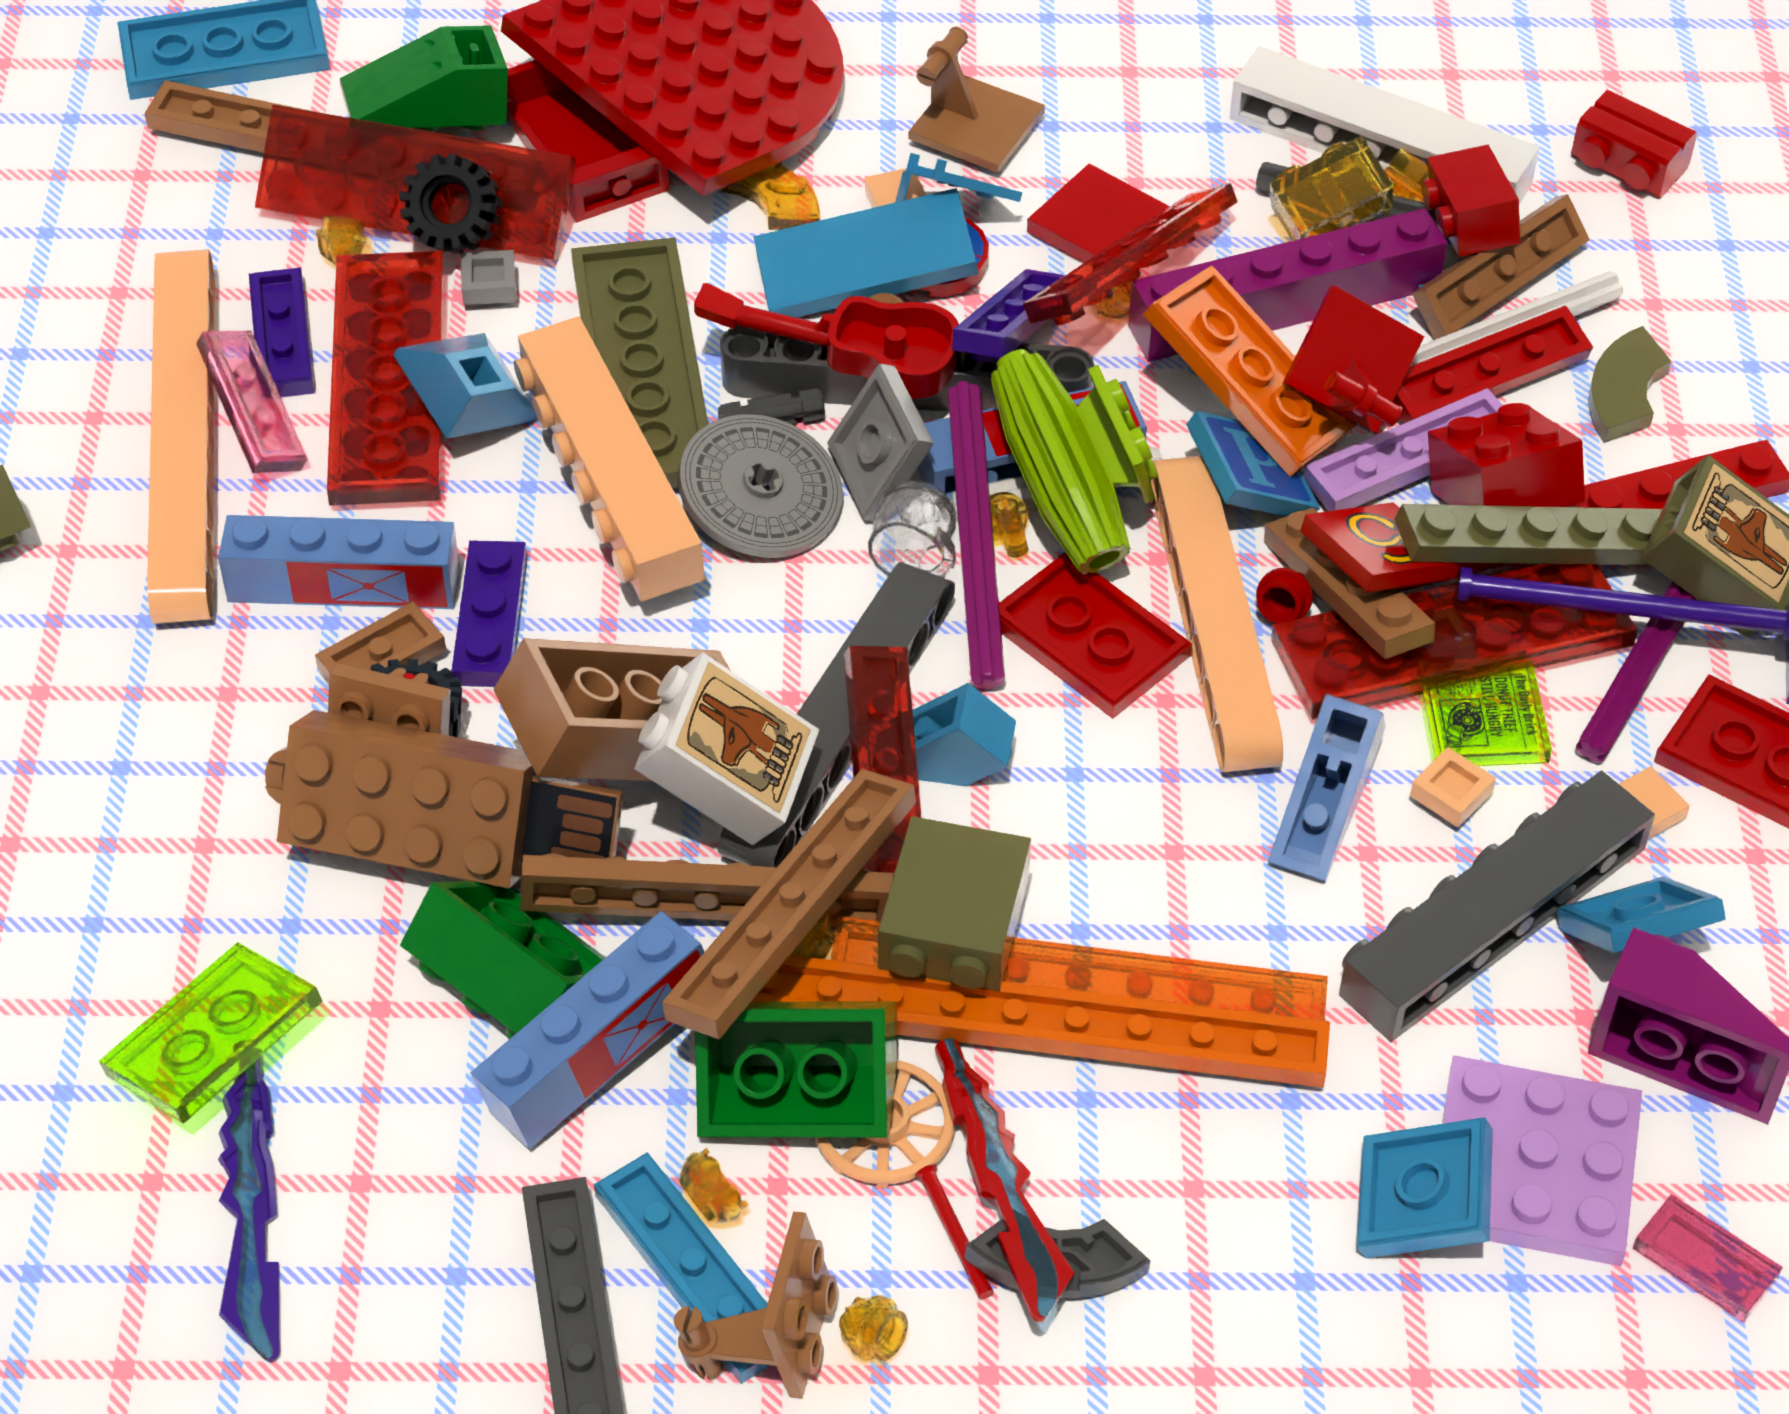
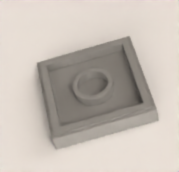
[827,363,934,522]

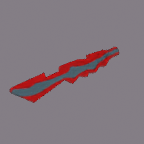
[934,1038,1075,1322]

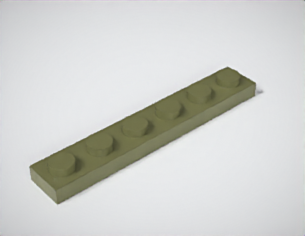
[1394,504,1662,565]

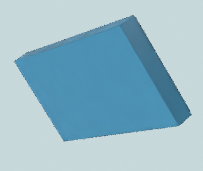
[117,0,330,100]
[753,188,979,317]

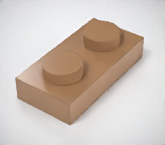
[315,601,446,682]

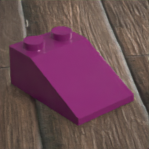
[1588,927,1789,1125]

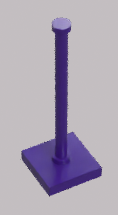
[1456,567,1789,705]

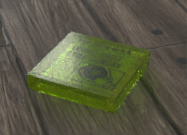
[1415,659,1552,766]

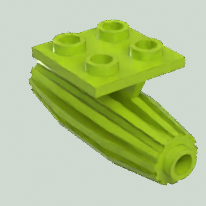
[991,349,1159,574]

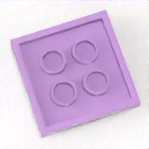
[1442,1055,1643,1267]

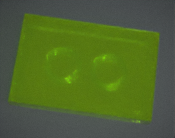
[99,942,323,1124]

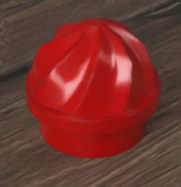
[1256,568,1313,624]

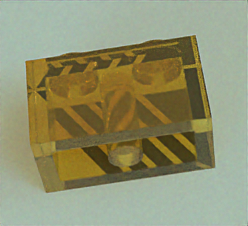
[1270,136,1393,241]

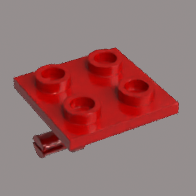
[1282,285,1425,434]

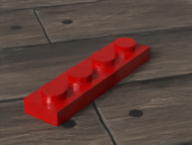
[1393,305,1594,424]

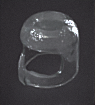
[868,480,956,578]

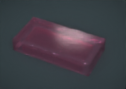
[1632,1194,1783,1323]

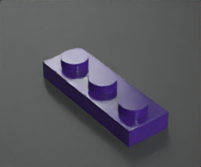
[451,540,527,687]

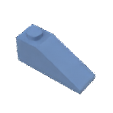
[1268,694,1386,883]

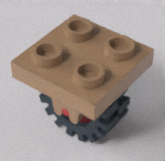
[328,659,462,737]

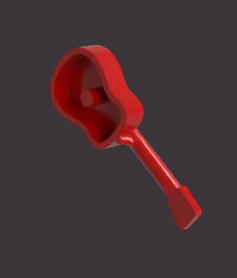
[694,283,959,399]

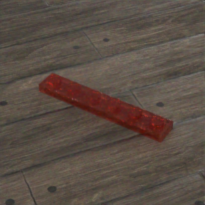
[1023,183,1238,326]

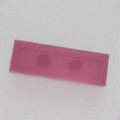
[196,330,308,473]

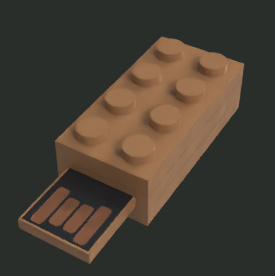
[264,710,624,888]

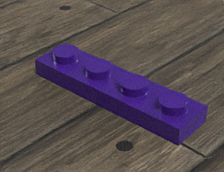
[952,269,1076,362]

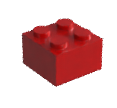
[1428,403,1585,507]

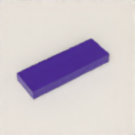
[248,267,315,400]

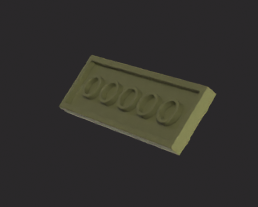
[571,237,708,488]

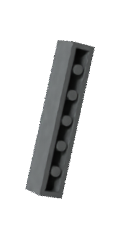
[1338,770,1655,1043]

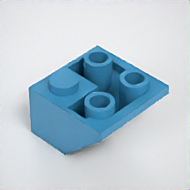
[394,333,536,439]

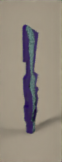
[218,1045,280,1362]

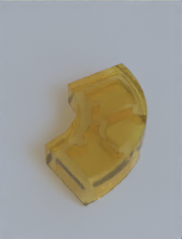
[720,162,820,230]

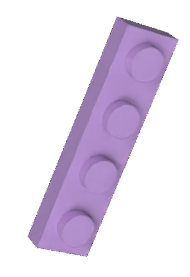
[1304,388,1503,511]

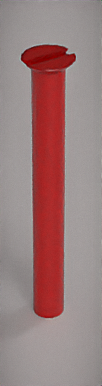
[915,1164,994,1300]

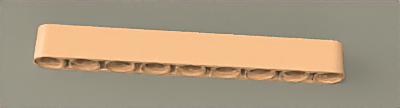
[147,249,215,624]

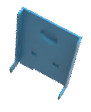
[895,152,1023,202]

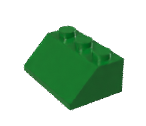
[399,881,606,1038]
[695,1001,897,1138]

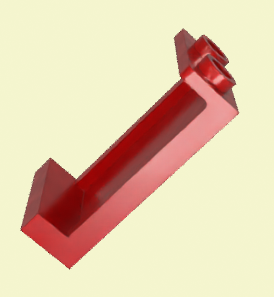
[506,60,669,223]

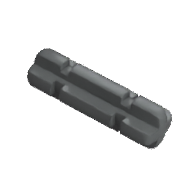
[717,388,825,425]

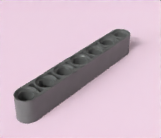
[720,326,1094,412]
[718,562,955,867]

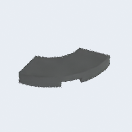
[964,1211,1151,1298]

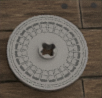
[678,414,843,558]

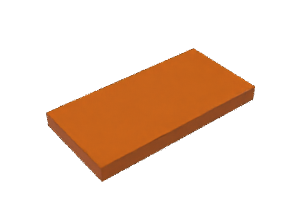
[1143,265,1357,477]

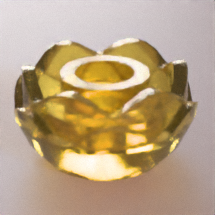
[678,1147,749,1223]

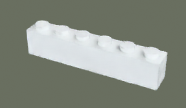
[1229,46,1540,205]

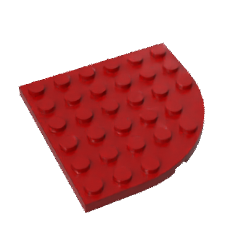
[501,0,844,196]

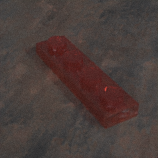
[844,646,921,877]

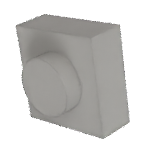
[461,250,516,305]

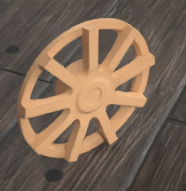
[814,1060,955,1188]

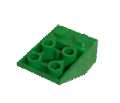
[340,25,508,134]

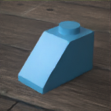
[875,683,1016,786]

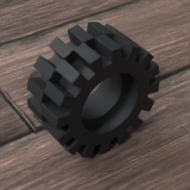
[399,154,503,254]

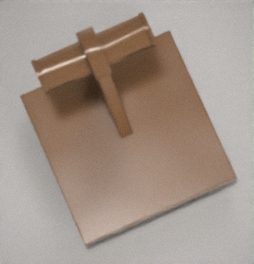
[908,26,1045,173]
[674,1211,837,1399]

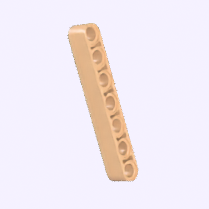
[1150,456,1283,773]

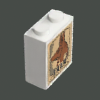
[634,652,819,845]

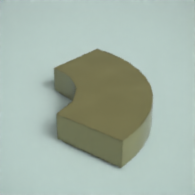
[1588,326,1671,442]

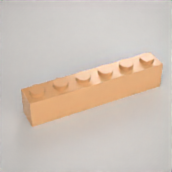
[513,316,705,602]

